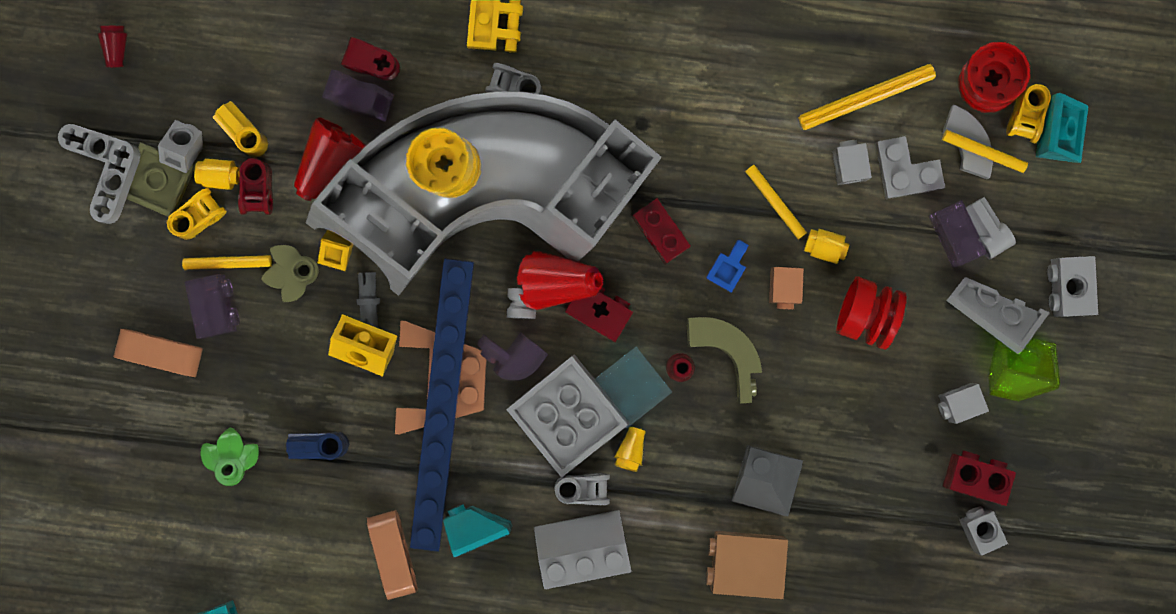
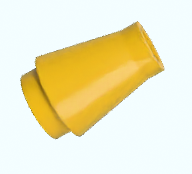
[614,427,646,472]

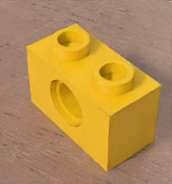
[328,314,397,376]

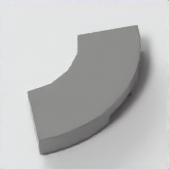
[942,105,993,179]

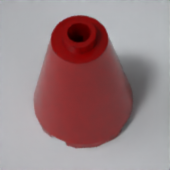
[294,117,366,201]
[517,251,603,310]

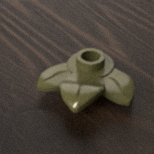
[261,245,319,302]

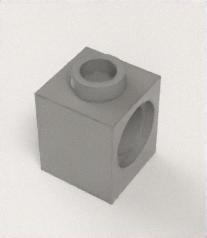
[158,120,203,173]
[832,140,872,185]
[938,383,989,424]
[959,507,1008,556]

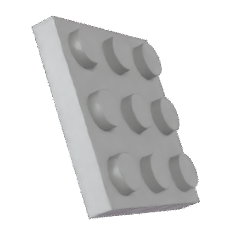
[506,354,630,478]

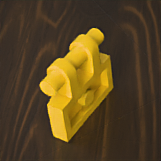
[467,0,523,53]

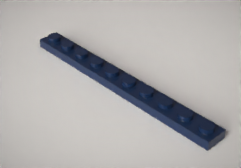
[410,258,474,552]

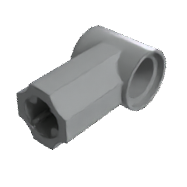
[961,197,1016,260]

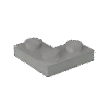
[875,136,945,199]

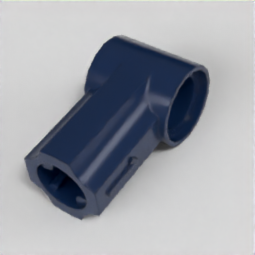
[286,431,349,460]

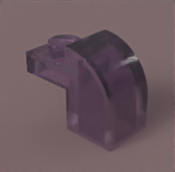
[322,69,394,121]
[477,333,548,380]

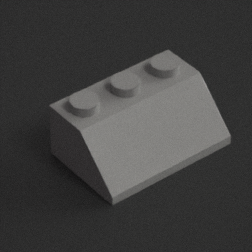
[534,510,631,590]

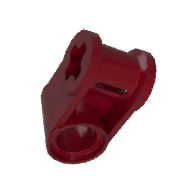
[341,37,400,81]
[238,158,273,215]

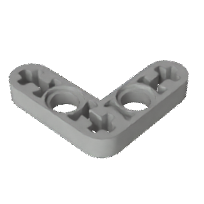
[58,124,140,224]

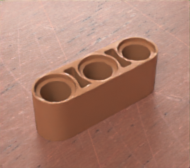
[113,328,203,377]
[367,510,418,600]

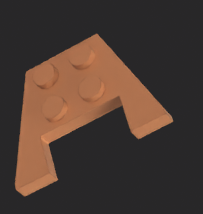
[395,321,487,434]

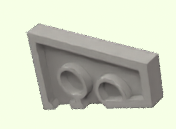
[946,277,1050,354]

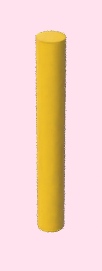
[942,130,1028,173]
[745,165,807,240]
[182,255,272,270]

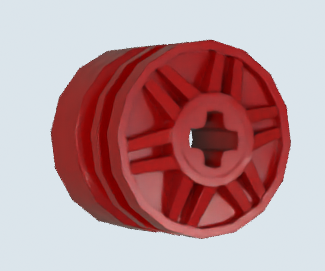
[958,42,1030,113]
[836,276,907,350]

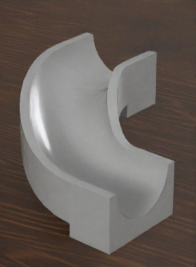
[306,92,662,296]

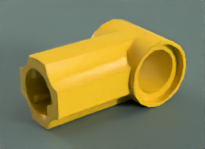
[213,101,268,157]

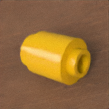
[194,159,240,190]
[804,228,849,264]

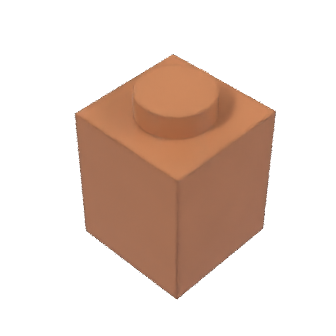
[769,267,804,310]

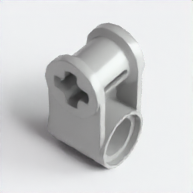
[485,63,543,95]
[554,473,610,505]

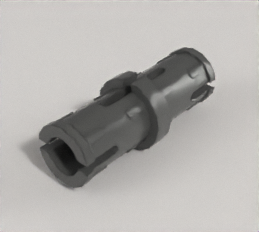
[356,272,380,328]

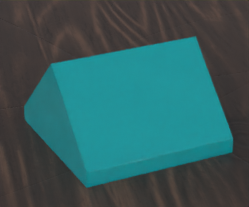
[1036,93,1088,163]

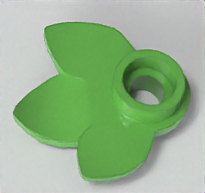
[201,428,259,486]

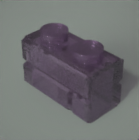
[928,200,987,267]
[185,274,240,339]

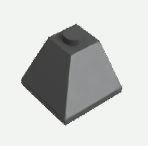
[731,445,803,517]

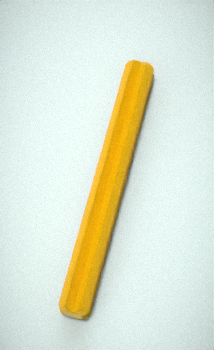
[798,64,936,130]

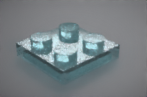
[595,346,672,428]

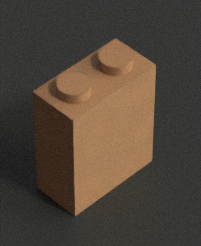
[706,531,788,599]

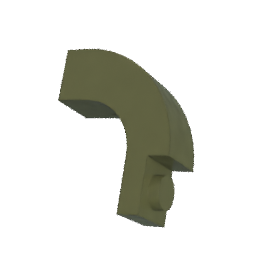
[686,317,762,404]

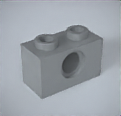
[1047,256,1098,317]

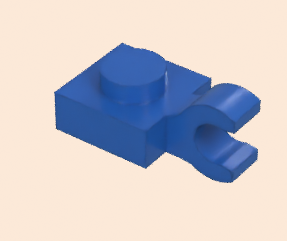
[706,240,749,293]

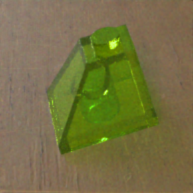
[988,338,1060,401]

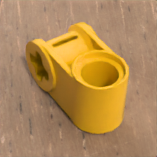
[1006,84,1051,144]
[167,188,227,240]

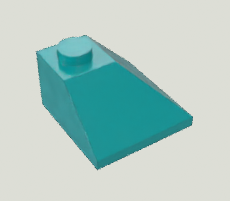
[443,504,513,557]

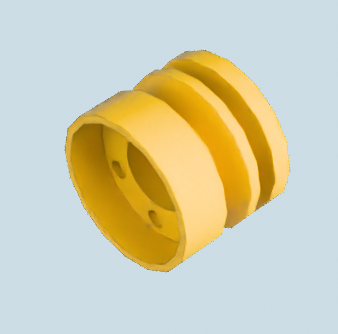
[406,128,481,198]

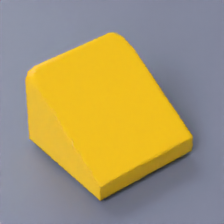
[318,230,354,271]

